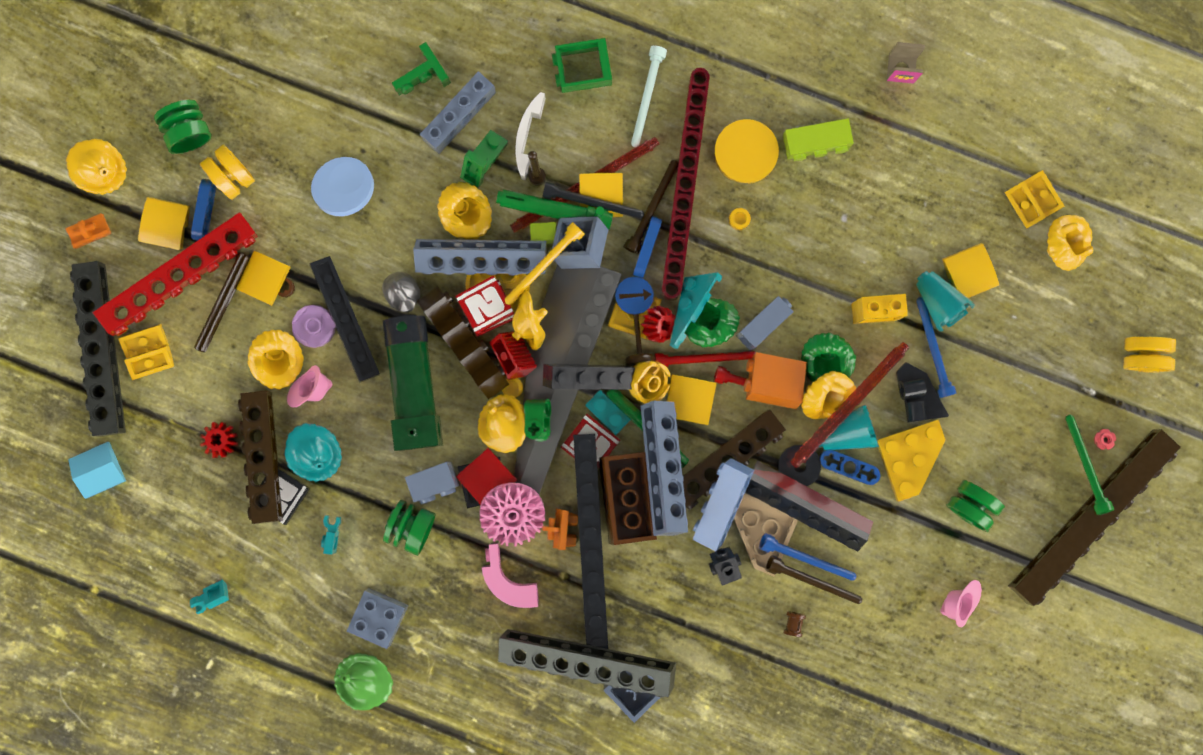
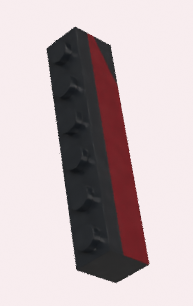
[745,460,873,552]

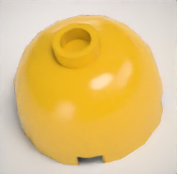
[629,361,670,404]

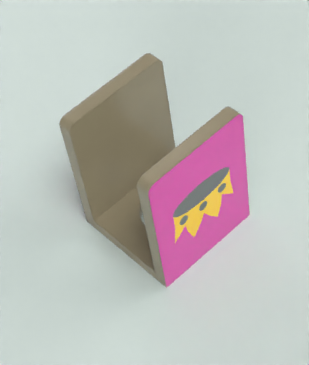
[887,42,925,84]

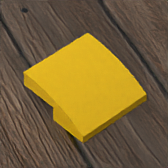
[1004,170,1065,229]
[579,173,623,217]
[138,197,190,250]
[942,243,999,298]
[236,251,291,306]
[118,324,174,380]
[666,374,717,425]

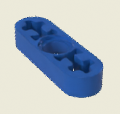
[191,179,216,240]
[633,216,662,278]
[819,450,880,485]

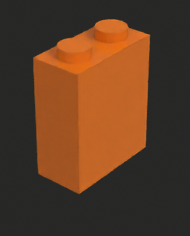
[744,352,807,409]

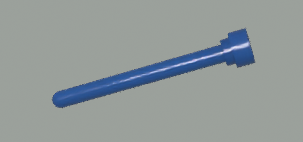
[916,297,957,398]
[759,533,857,581]

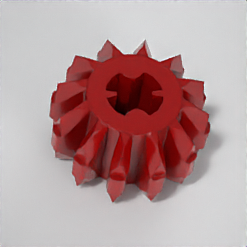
[640,306,676,343]
[200,422,238,458]

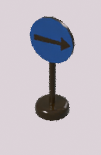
[615,277,655,366]

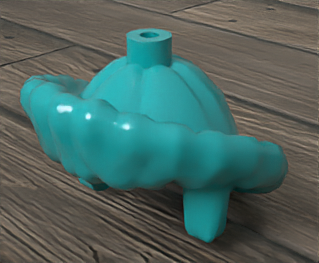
[284,423,342,482]

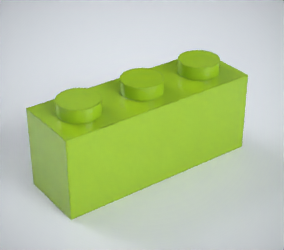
[783,118,854,161]

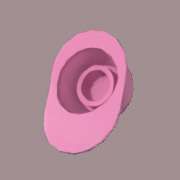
[287,365,332,408]
[940,580,982,627]

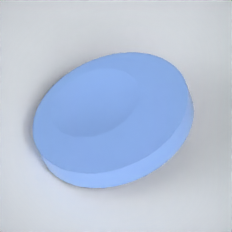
[311,157,374,216]

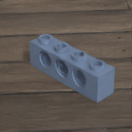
[420,71,496,154]

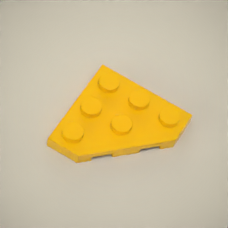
[877,420,945,502]

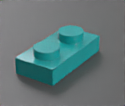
[585,390,630,435]

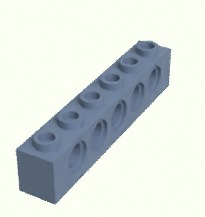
[413,239,546,276]
[641,401,688,536]

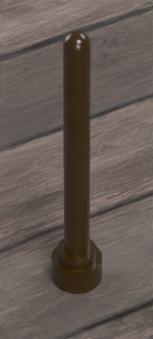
[528,151,546,186]
[623,160,678,254]
[766,555,863,604]

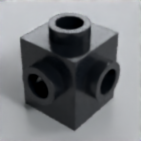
[708,546,742,586]

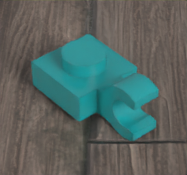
[321,515,342,555]
[189,579,229,614]

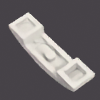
[516,92,546,180]

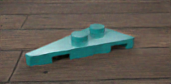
[670,272,722,349]

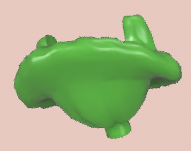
[334,653,393,710]

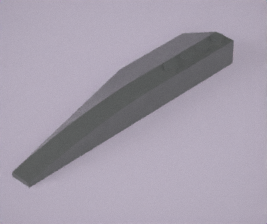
[514,264,621,494]

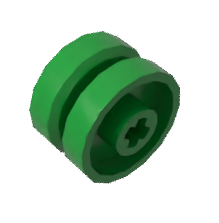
[946,480,1005,532]

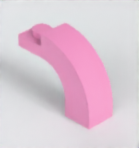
[482,543,539,608]

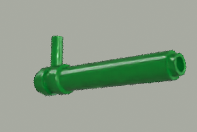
[496,189,613,230]

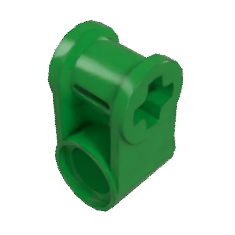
[524,399,552,442]

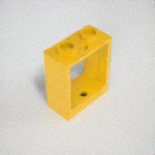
[851,294,908,324]

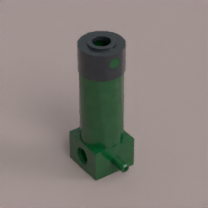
[382,315,444,451]

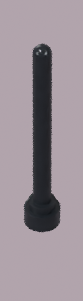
[542,181,644,219]

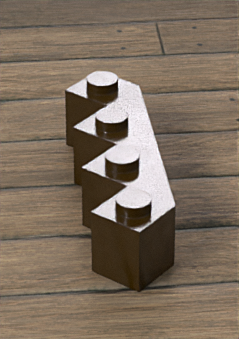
[417,286,509,400]

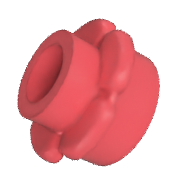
[1094,429,1116,450]

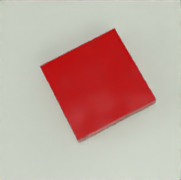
[456,448,517,505]

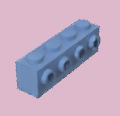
[693,459,755,552]

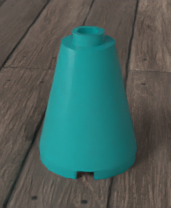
[916,271,975,332]
[816,405,879,450]

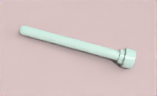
[631,46,667,147]

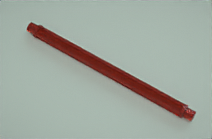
[510,137,660,233]
[790,342,909,468]

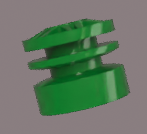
[154,100,212,154]
[383,499,436,556]

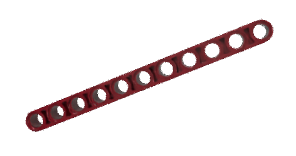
[661,67,710,301]

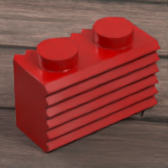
[490,331,537,380]

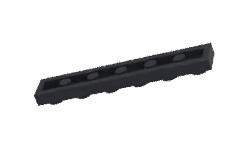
[309,256,380,383]

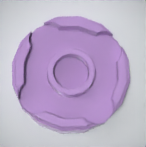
[292,305,336,348]

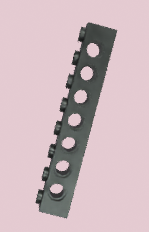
[70,261,126,436]
[498,629,676,697]

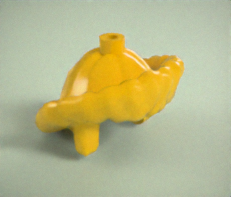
[66,138,127,195]
[437,182,492,240]
[1047,215,1093,271]
[512,290,547,350]
[247,330,304,390]
[801,371,856,420]
[477,394,526,453]

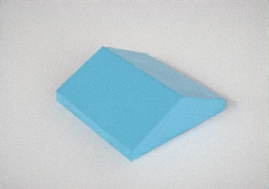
[68,442,126,499]

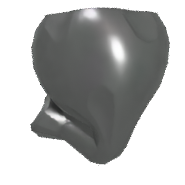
[382,272,420,312]

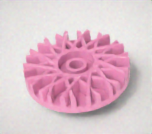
[479,483,545,547]

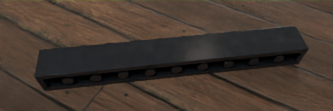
[573,433,609,649]

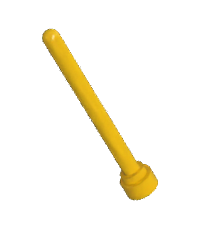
[505,222,585,305]

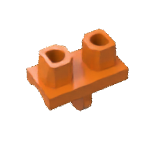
[65,213,112,249]
[542,509,578,550]

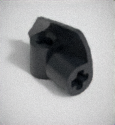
[896,362,949,423]

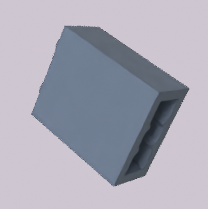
[736,296,793,351]

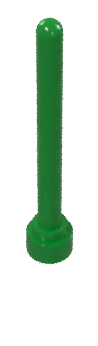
[1065,414,1114,515]

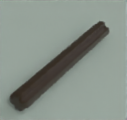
[194,253,250,353]

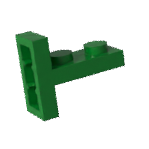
[392,42,451,96]
[460,130,508,189]

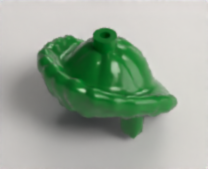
[684,298,740,348]
[801,332,856,382]

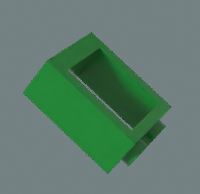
[551,38,612,93]

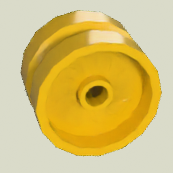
[200,144,255,200]
[1123,337,1176,373]

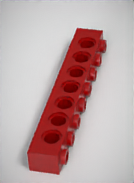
[92,212,258,336]

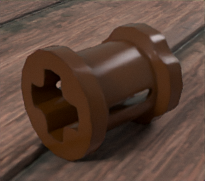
[783,611,806,637]

